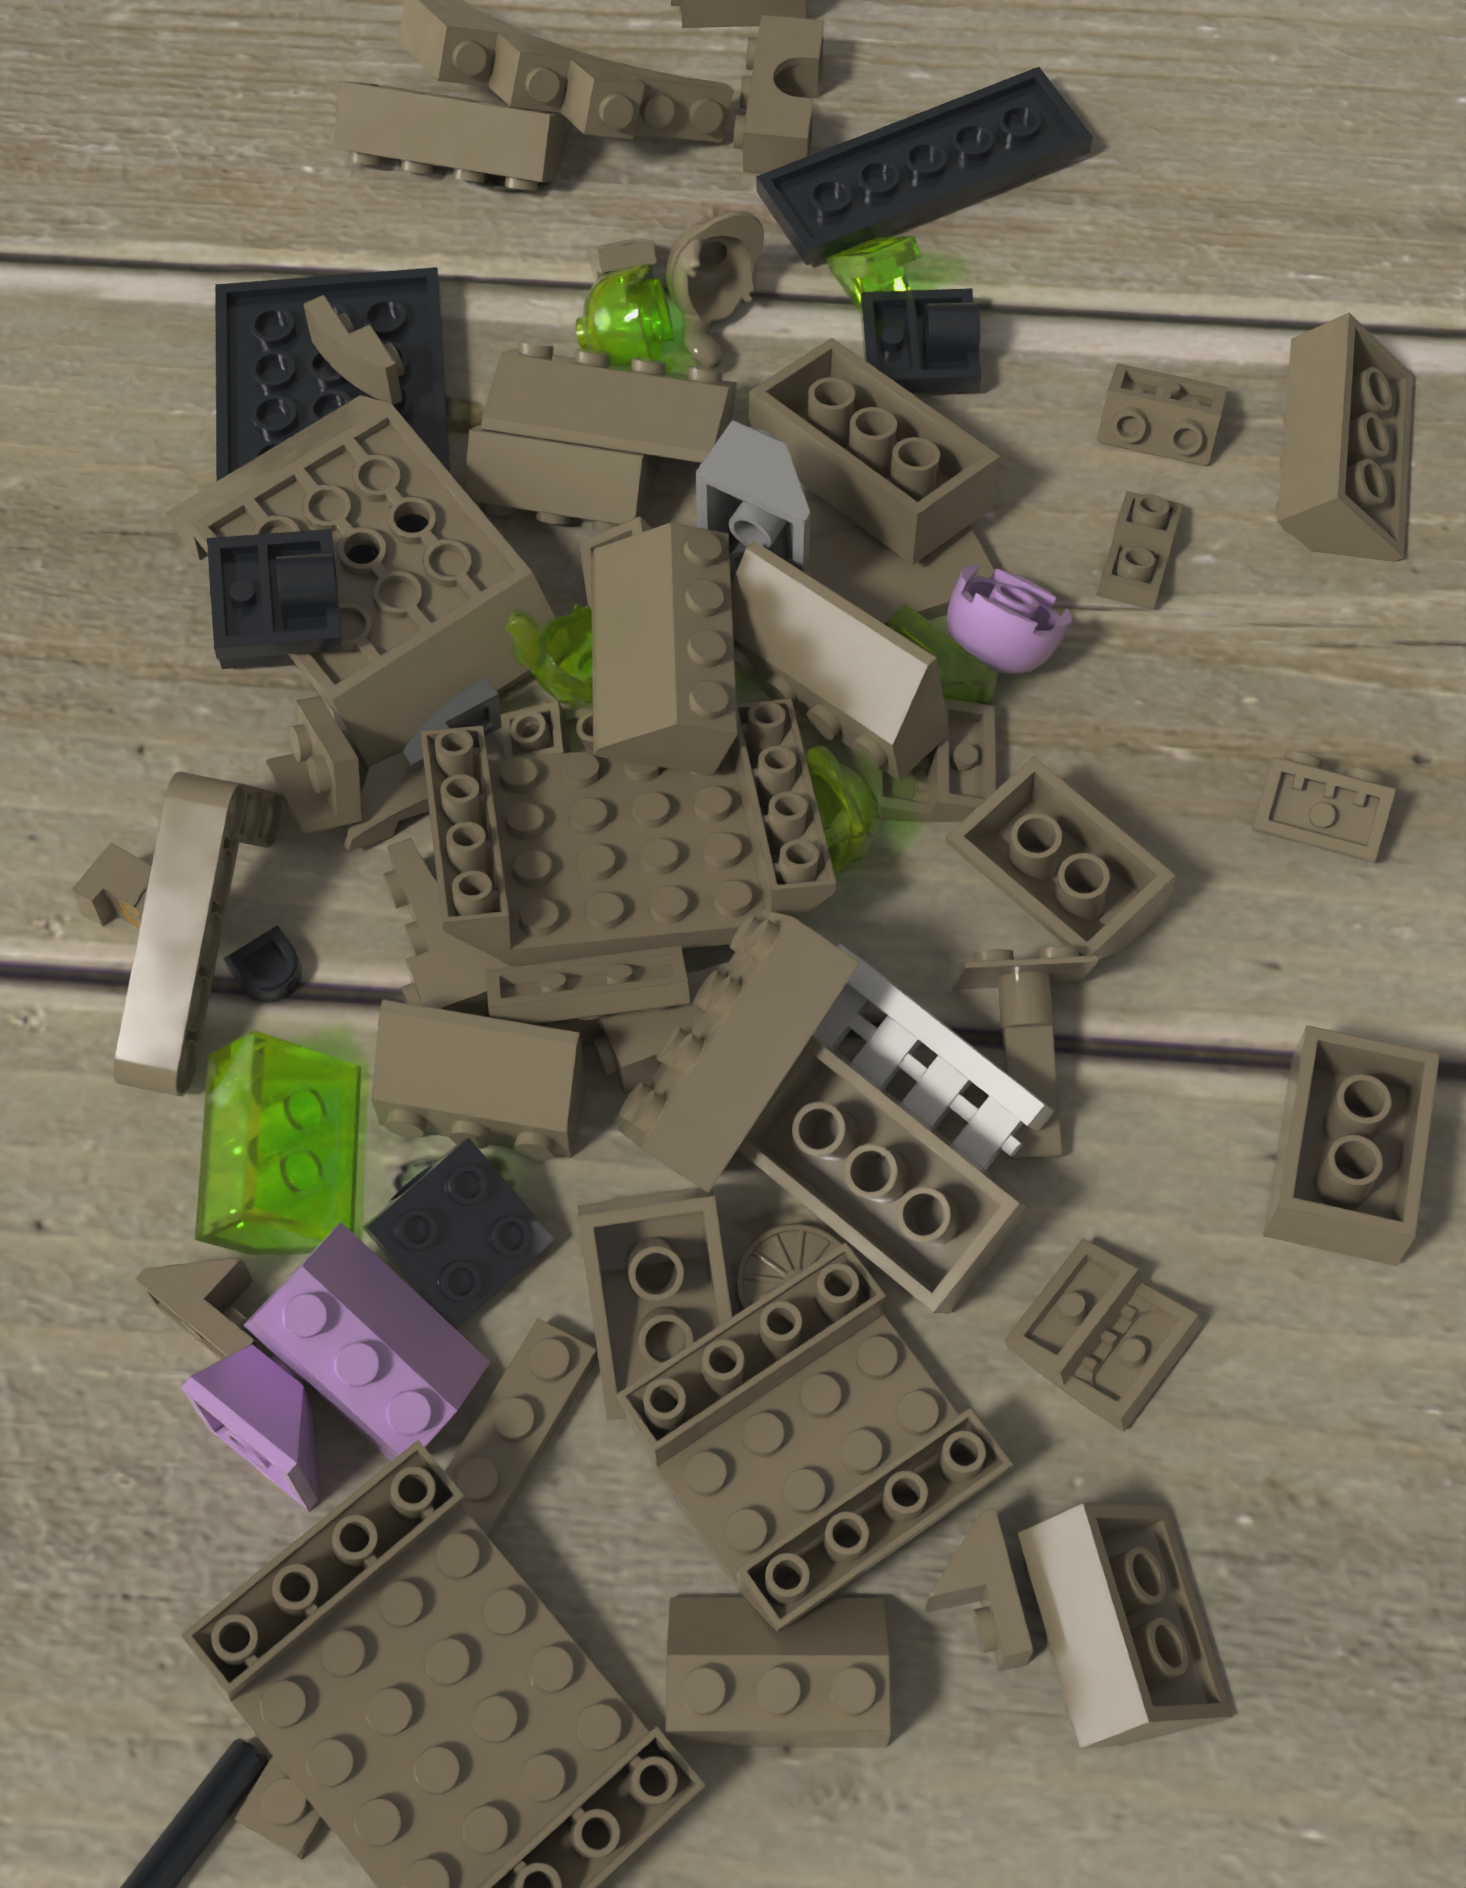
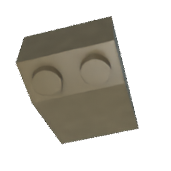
[577,1187,732,1420]

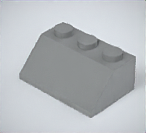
[696,420,811,584]

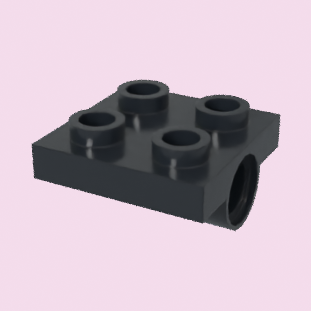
[860,288,982,393]
[207,529,343,660]
[362,1137,555,1329]

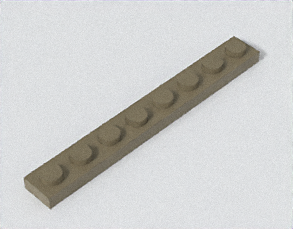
[234,1318,598,1860]

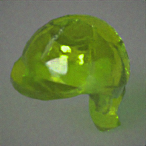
[504,604,593,709]
[806,745,880,875]

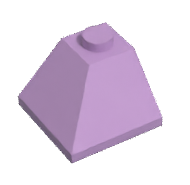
[181,1344,319,1512]

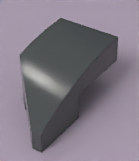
[403,677,502,770]

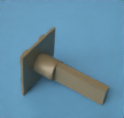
[952,946,1098,1160]

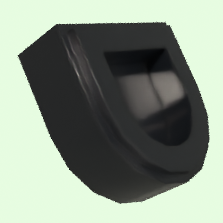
[223,925,302,1003]

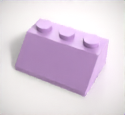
[244,1222,490,1462]

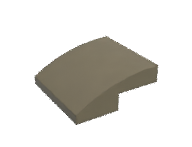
[864,698,996,822]
[1004,1238,1201,1432]

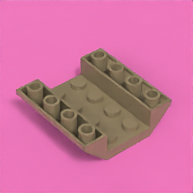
[616,1242,1013,1633]

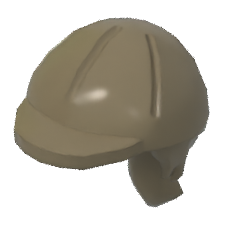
[665,211,764,368]

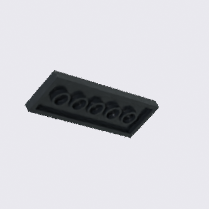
[756,67,1093,266]

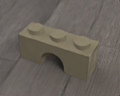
[733,15,824,174]

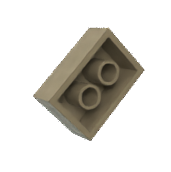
[1263,1025,1440,1266]

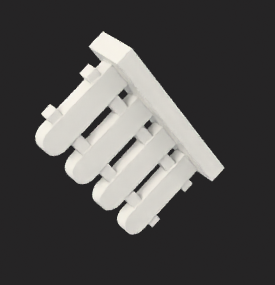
[812,943,1054,1170]

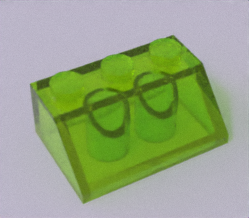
[195,1030,362,1255]

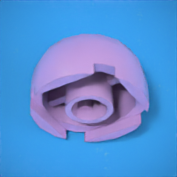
[947,565,1072,678]

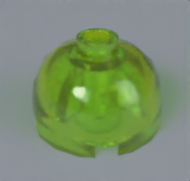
[576,264,674,372]

